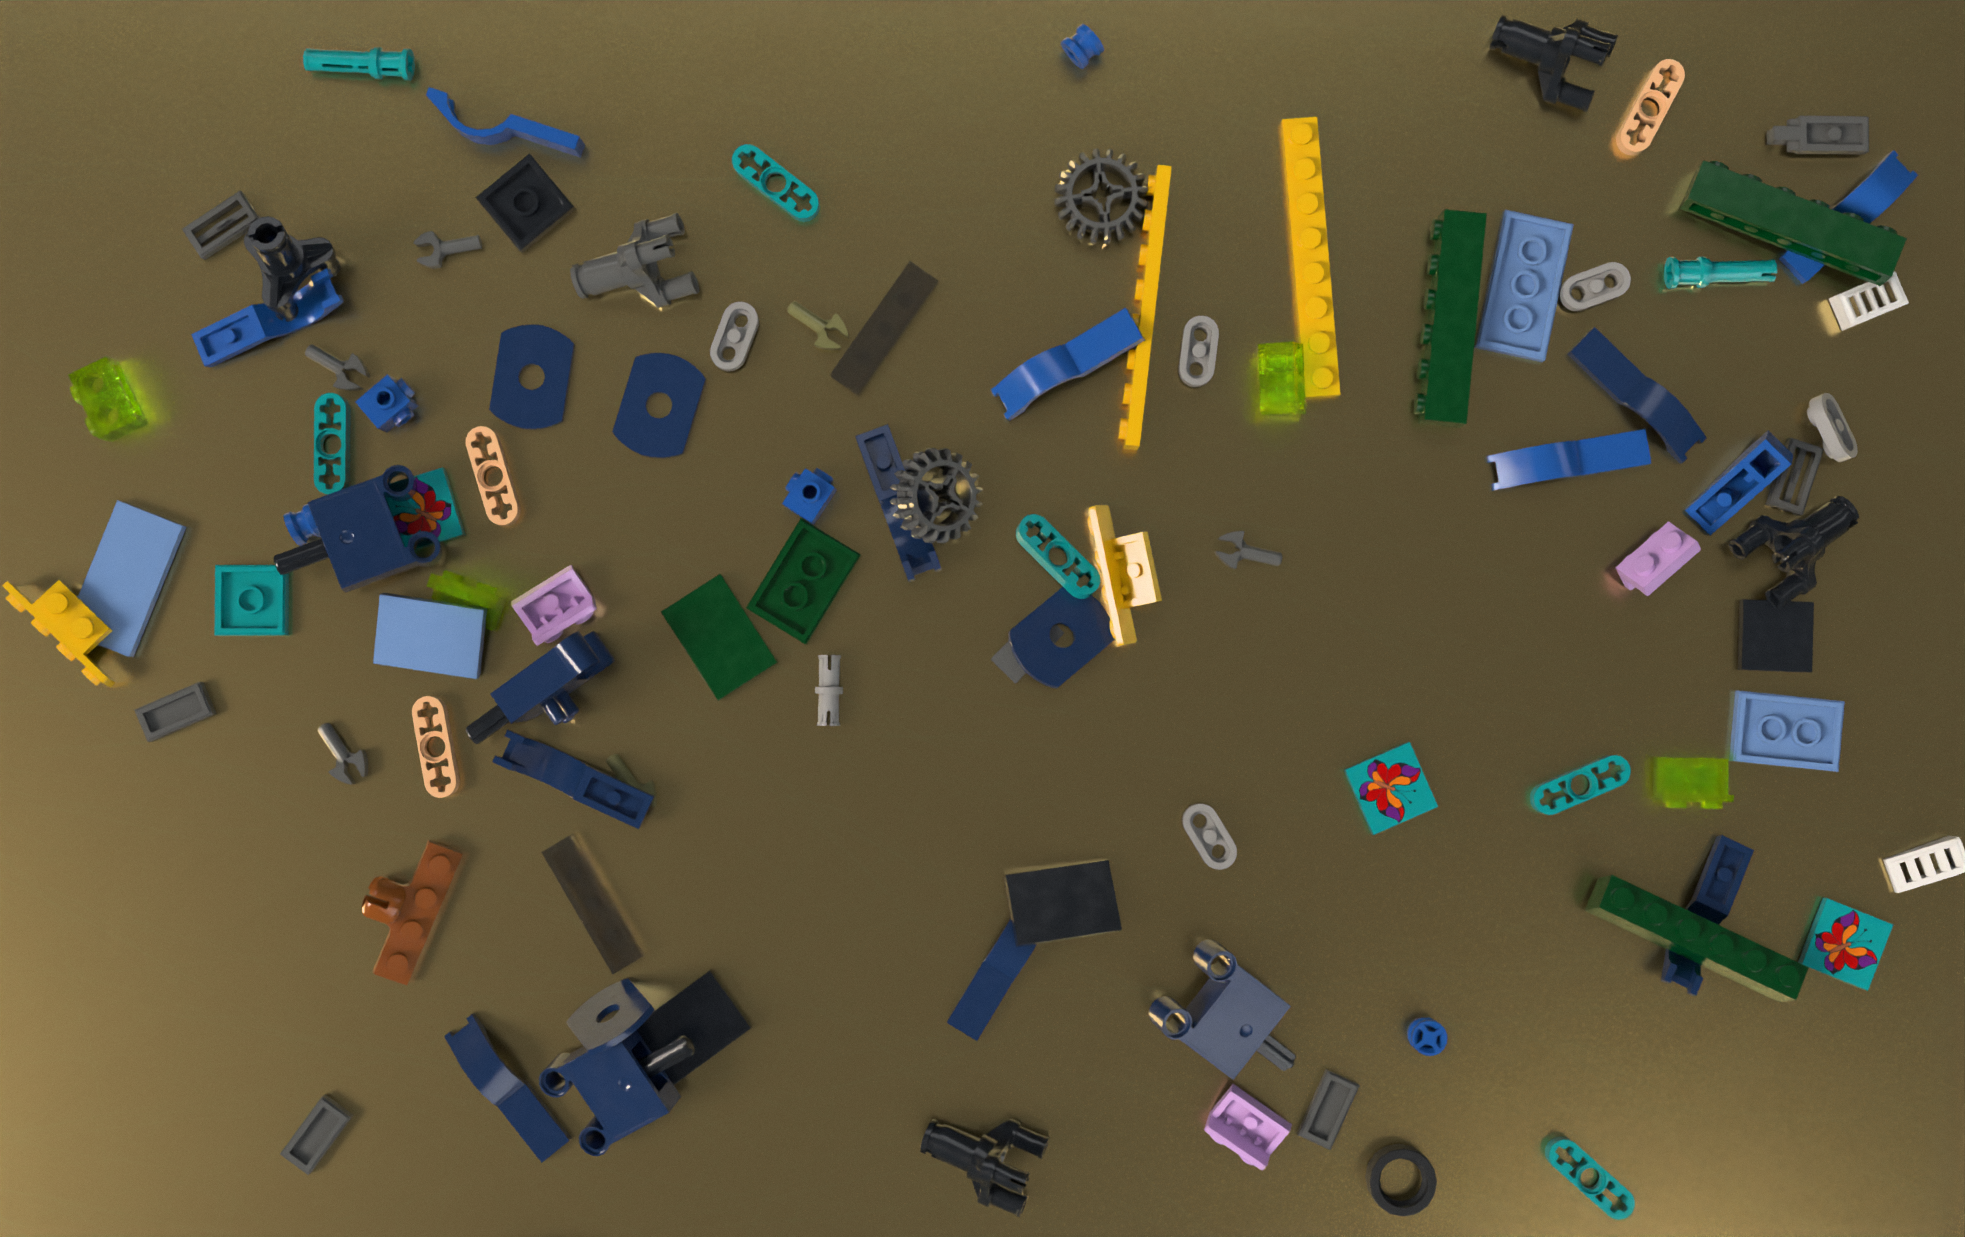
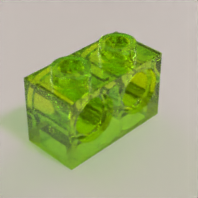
[1258,341,1306,416]
[68,356,149,442]

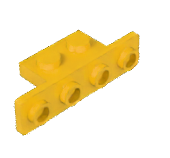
[1088,505,1162,646]
[2,580,116,688]

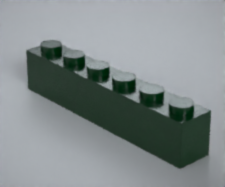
[1680,160,1907,286]
[1414,209,1487,428]
[1585,875,1809,1002]

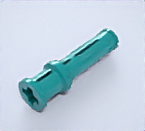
[303,47,415,81]
[1664,256,1777,289]

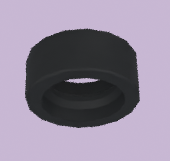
[1365,1143,1437,1217]

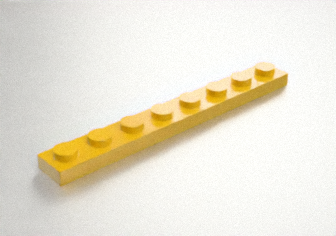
[1281,117,1341,399]
[1118,165,1172,450]

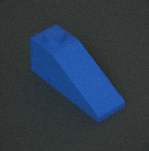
[1685,430,1793,536]

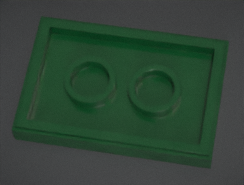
[746,518,861,645]
[661,574,778,701]

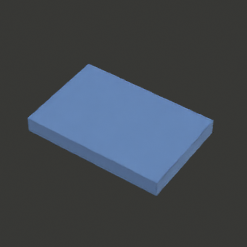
[373,593,487,679]
[1729,691,1845,772]

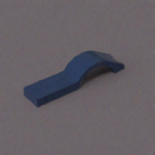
[1567,327,1707,464]
[855,424,942,582]
[492,729,655,829]
[1661,835,1754,996]
[947,918,1037,1041]
[444,1013,572,1163]

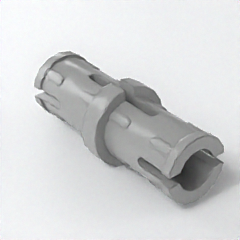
[815,655,843,726]

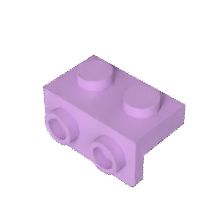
[1616,521,1701,596]
[511,565,597,646]
[1204,1084,1292,1171]

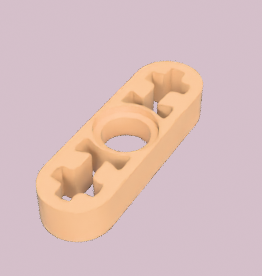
[1616,59,1685,156]
[466,426,521,526]
[412,696,460,798]

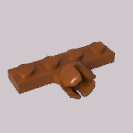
[362,840,463,985]

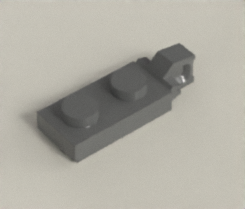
[1767,116,1869,155]

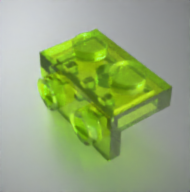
[426,570,507,631]
[1653,757,1734,809]

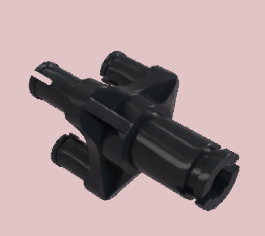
[1490,15,1618,112]
[244,216,341,322]
[1729,495,1859,610]
[920,1118,1050,1218]

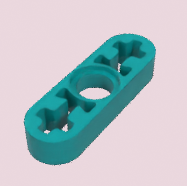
[732,144,820,222]
[314,393,351,495]
[1016,514,1100,599]
[1530,755,1631,815]
[1545,1136,1635,1220]

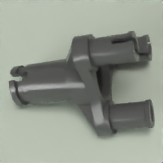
[570,212,699,308]

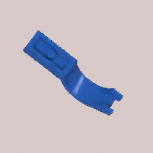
[426,87,585,158]
[1779,150,1918,284]
[191,268,344,367]
[991,308,1145,421]
[1487,429,1652,491]

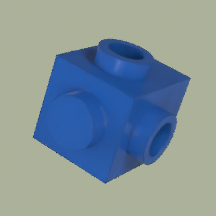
[355,374,419,433]
[782,468,837,525]

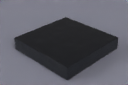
[475,153,576,253]
[1738,599,1814,673]

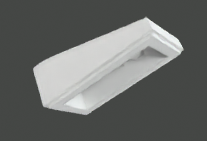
[1829,271,1909,331]
[1883,835,1965,893]

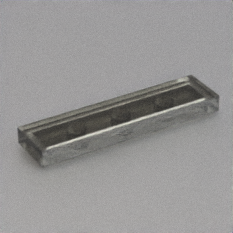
[829,261,939,397]
[541,834,645,974]

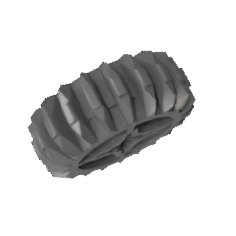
[1054,148,1149,244]
[889,448,983,543]

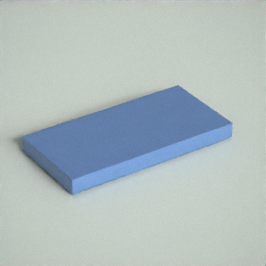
[1474,210,1574,362]
[78,500,186,657]

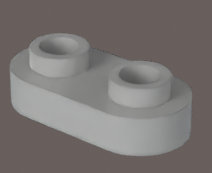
[1559,262,1631,311]
[710,302,759,371]
[1178,316,1219,387]
[1807,393,1858,462]
[1182,803,1237,870]

